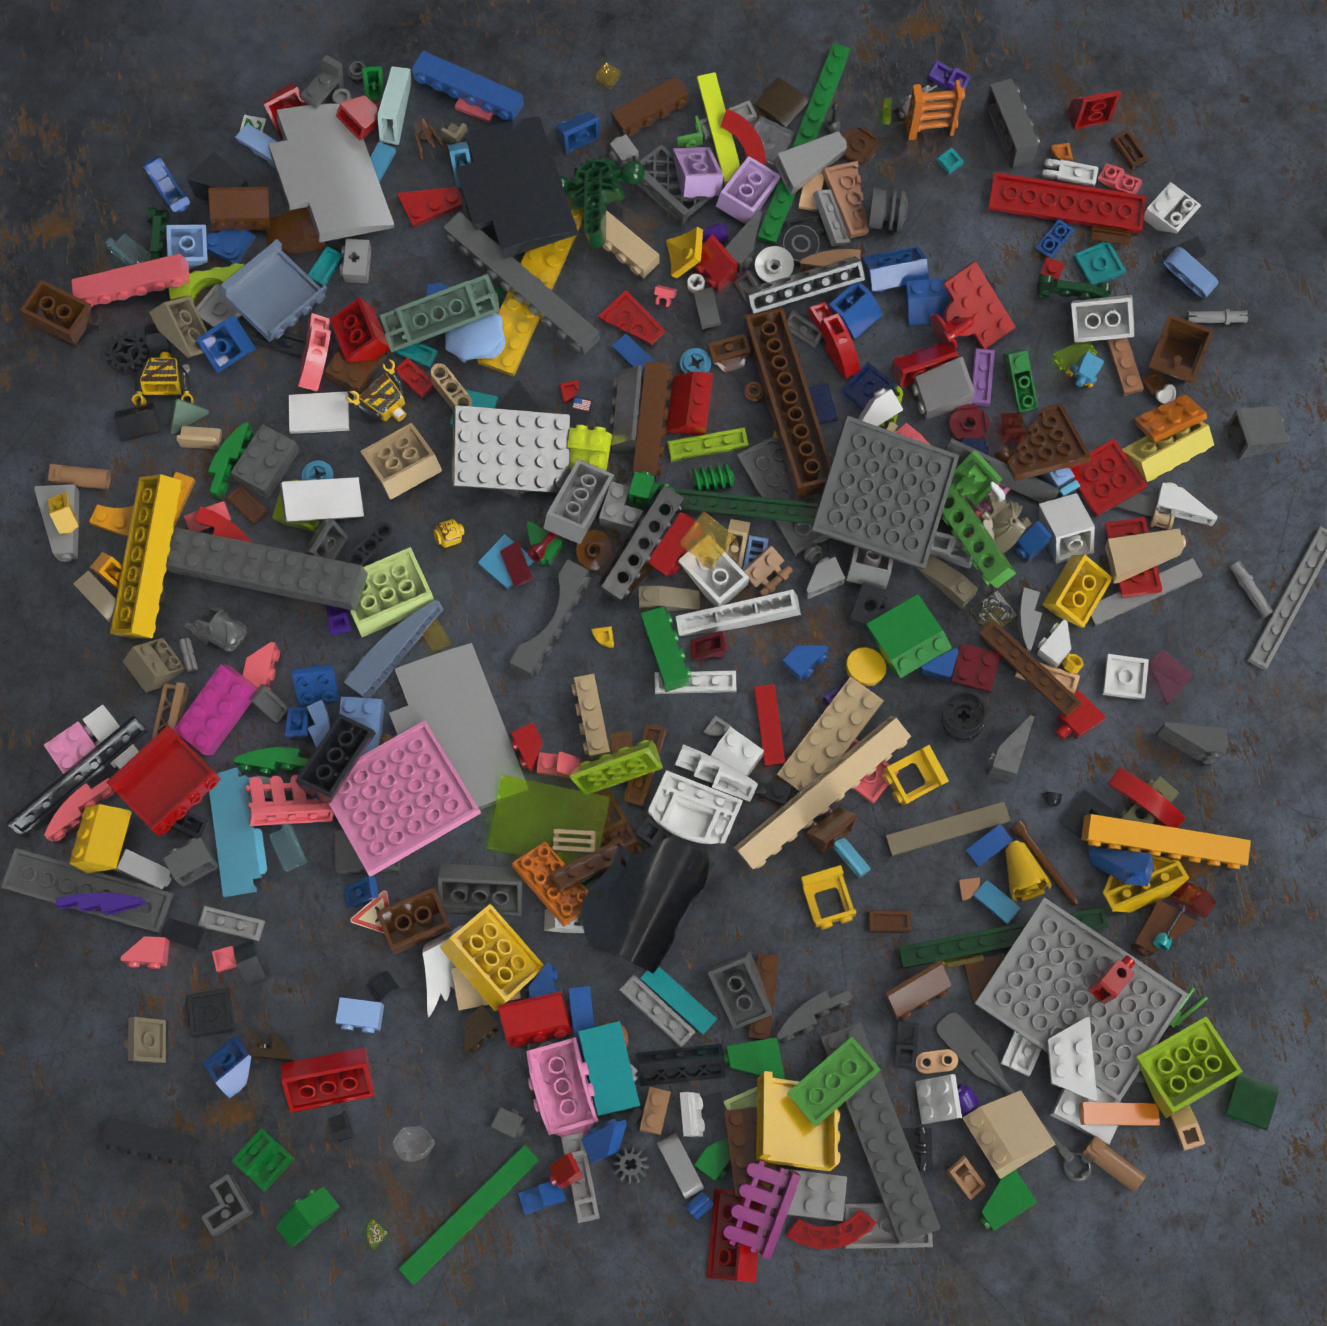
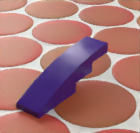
[55,893,147,916]

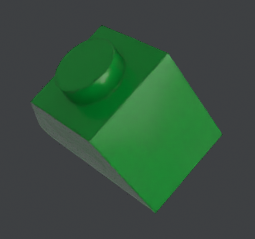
[527,521,563,567]

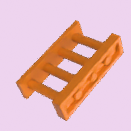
[906,80,965,140]

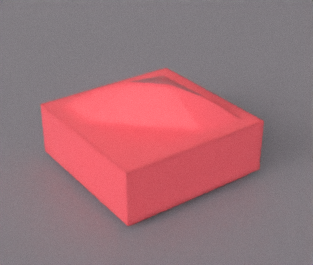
[212,946,238,973]

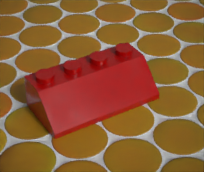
[281,1047,375,1113]
[706,1189,762,1283]

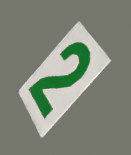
[240,115,266,132]

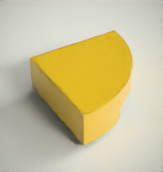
[592,626,614,648]

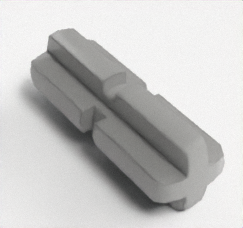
[179,638,198,672]

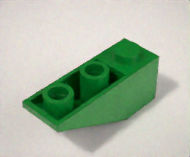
[1003,349,1038,413]
[694,1138,730,1182]

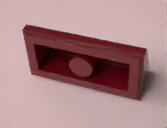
[500,541,533,588]

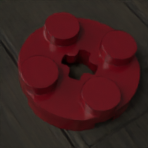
[949,404,989,444]

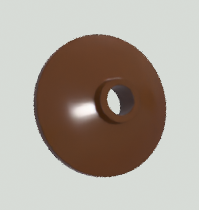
[575,530,612,570]

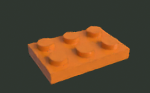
[1134,394,1207,443]

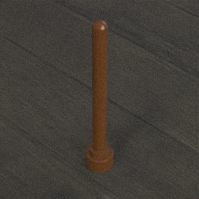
[1010,819,1079,906]

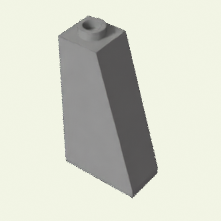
[774,131,847,195]
[35,484,80,562]

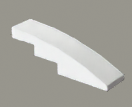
[675,744,758,802]

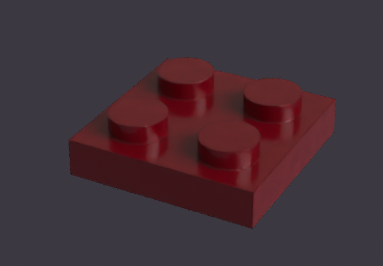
[951,643,1000,693]

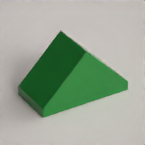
[363,66,385,103]

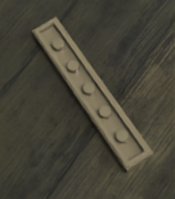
[885,802,1011,856]

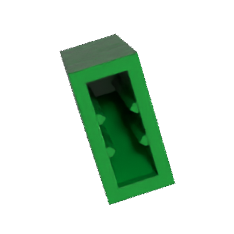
[723,1037,785,1079]
[979,1170,1037,1232]

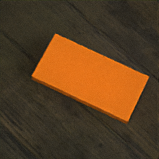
[512,842,588,927]

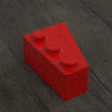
[648,512,707,576]

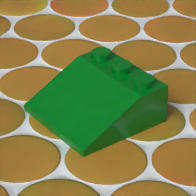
[866,594,952,678]

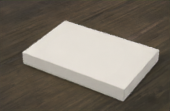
[289,391,350,434]

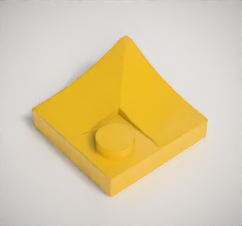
[666,227,703,278]

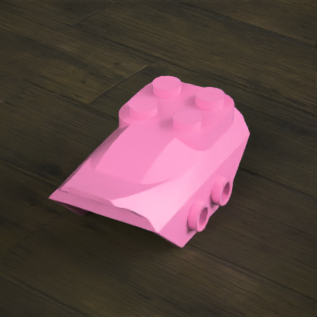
[526,1037,598,1137]

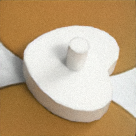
[1156,384,1176,404]

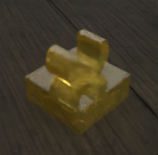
[595,62,622,89]

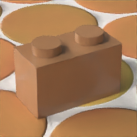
[640,1087,671,1136]

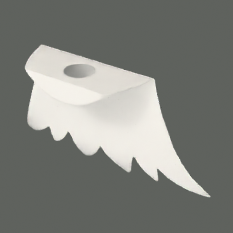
[423,925,464,1017]

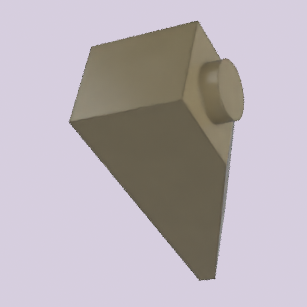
[918,555,978,609]
[639,586,700,613]

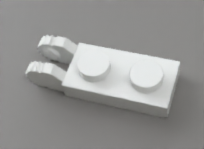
[1042,159,1098,188]

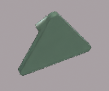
[170,399,209,434]

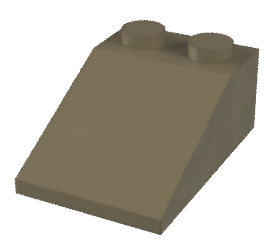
[149,296,207,358]

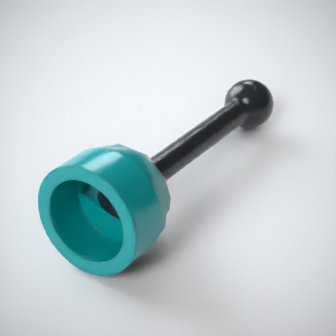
[1153,904,1187,951]

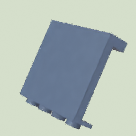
[220,239,327,342]

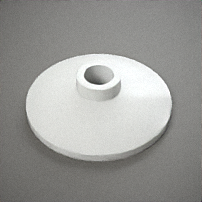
[755,246,794,283]

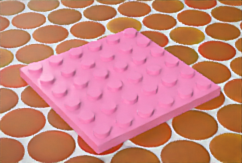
[329,720,481,877]

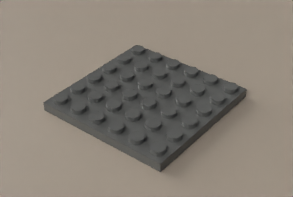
[810,416,959,570]

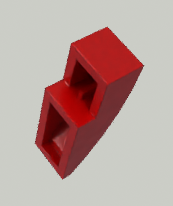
[195,506,252,543]

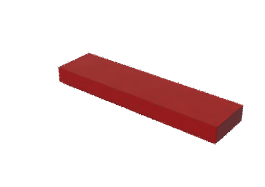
[754,684,785,767]

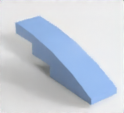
[235,124,277,168]

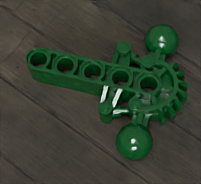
[560,157,645,248]

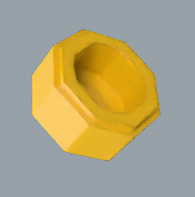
[1062,654,1084,674]

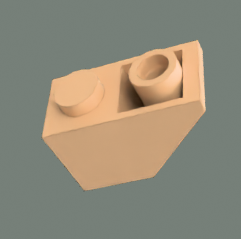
[1170,1105,1205,1151]

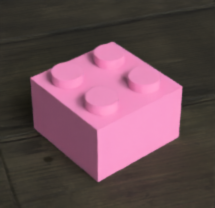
[44,721,97,774]

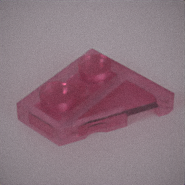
[1148,649,1194,705]

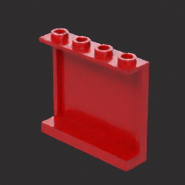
[106,725,221,837]

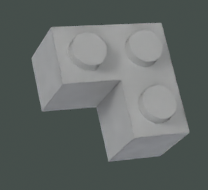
[599,482,643,534]

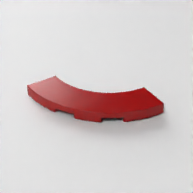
[721,109,766,166]
[786,1209,877,1249]

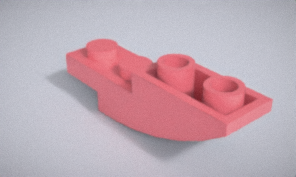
[298,313,331,392]
[44,778,114,842]

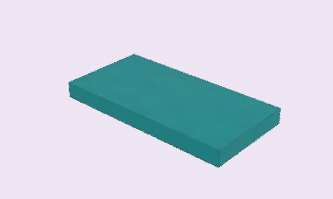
[578,1021,640,1116]

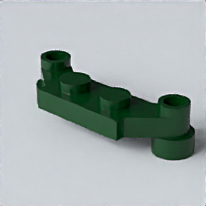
[143,207,169,262]
[1038,275,1112,300]

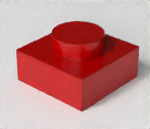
[1040,257,1065,281]

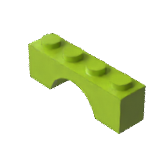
[169,263,245,303]

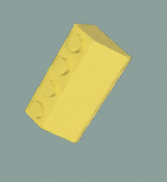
[1122,422,1214,482]

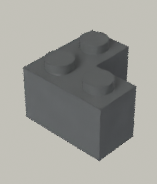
[201,1174,254,1236]

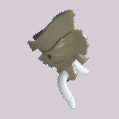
[980,482,1032,553]

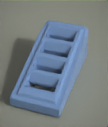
[743,535,769,570]

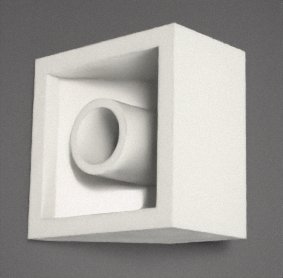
[711,727,764,777]

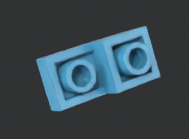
[973,880,1021,925]

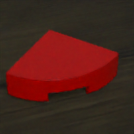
[559,380,579,404]

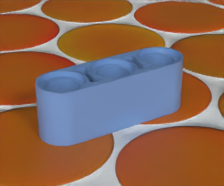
[1164,246,1219,299]

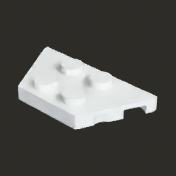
[1047,1017,1097,1102]

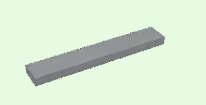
[1090,558,1203,626]

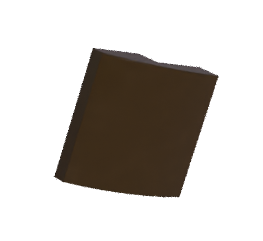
[754,77,809,129]

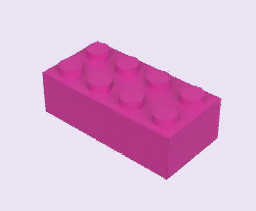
[174,664,258,755]

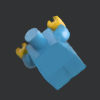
[1066,351,1104,388]

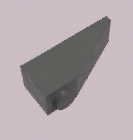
[725,210,762,272]

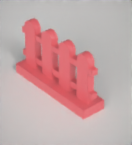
[245,775,334,826]

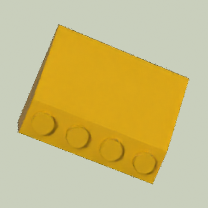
[440,904,544,1012]

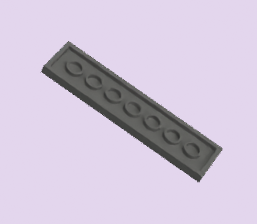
[1,848,174,934]

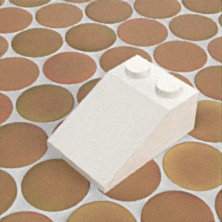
[678,535,749,607]
[1050,1087,1121,1145]

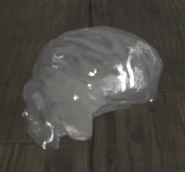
[392,1126,435,1162]

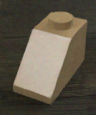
[724,519,750,568]

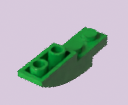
[208,422,253,500]
[233,747,309,775]

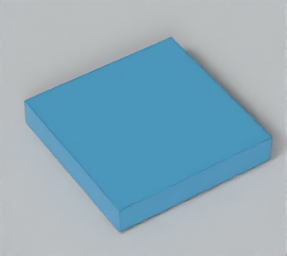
[478,534,534,590]

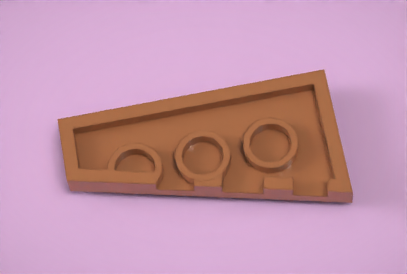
[822,161,869,239]

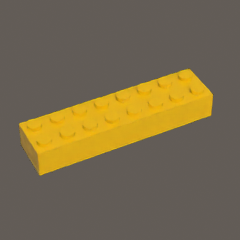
[110,474,181,639]

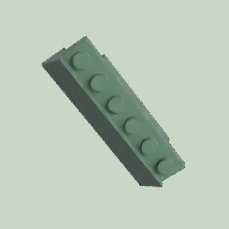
[380,274,500,353]

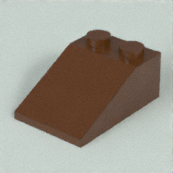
[266,207,327,255]
[325,349,390,395]
[806,807,858,855]

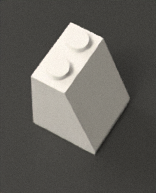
[1039,493,1095,564]

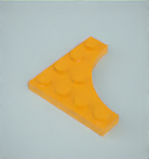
[89,472,195,538]

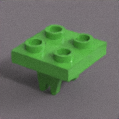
[952,450,1003,506]

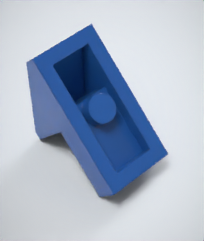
[285,707,310,740]
[344,876,379,908]
[518,1182,566,1215]

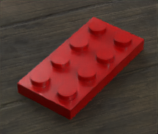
[1104,517,1163,598]

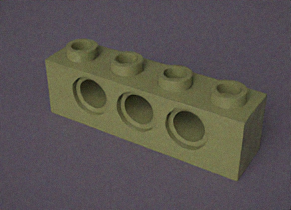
[1114,776,1179,851]

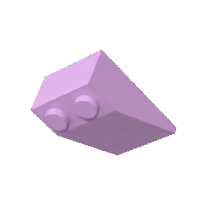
[673,147,723,198]
[716,156,781,225]

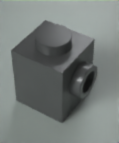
[491,1107,526,1139]

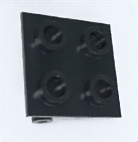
[902,1127,933,1172]

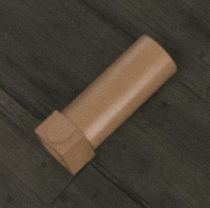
[48,464,111,490]
[1082,1136,1146,1193]

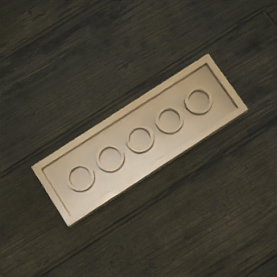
[777,677,884,792]

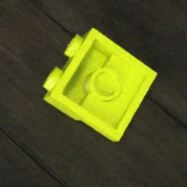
[567,425,612,471]

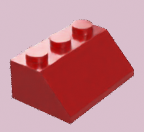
[330,297,390,362]
[891,342,958,388]
[667,371,713,436]
[498,991,572,1048]

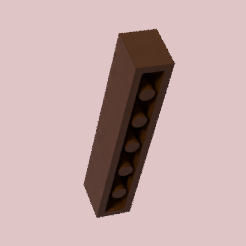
[633,361,673,482]

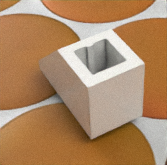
[1037,619,1071,668]

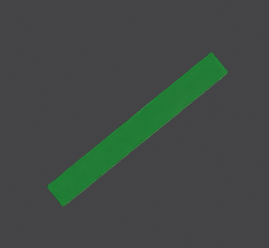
[399,1145,540,1285]

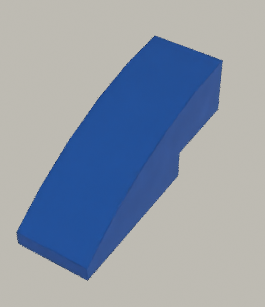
[569,986,595,1055]

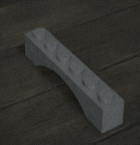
[510,559,591,678]

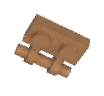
[743,546,793,596]

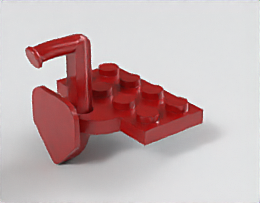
[930,261,1015,349]

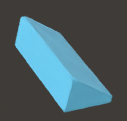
[833,838,871,878]

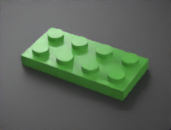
[787,1037,881,1127]

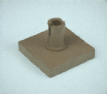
[124,1017,166,1063]

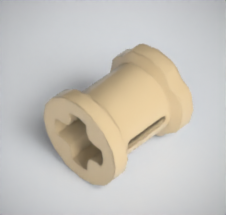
[1150,510,1175,530]

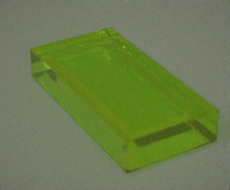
[1053,341,1097,372]

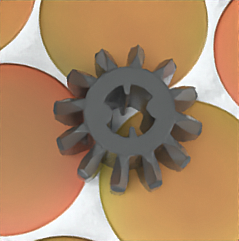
[613,1146,649,1184]

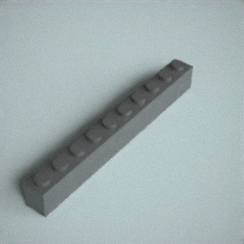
[443,212,600,355]

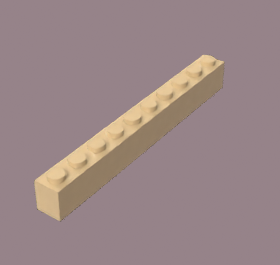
[734,716,911,869]

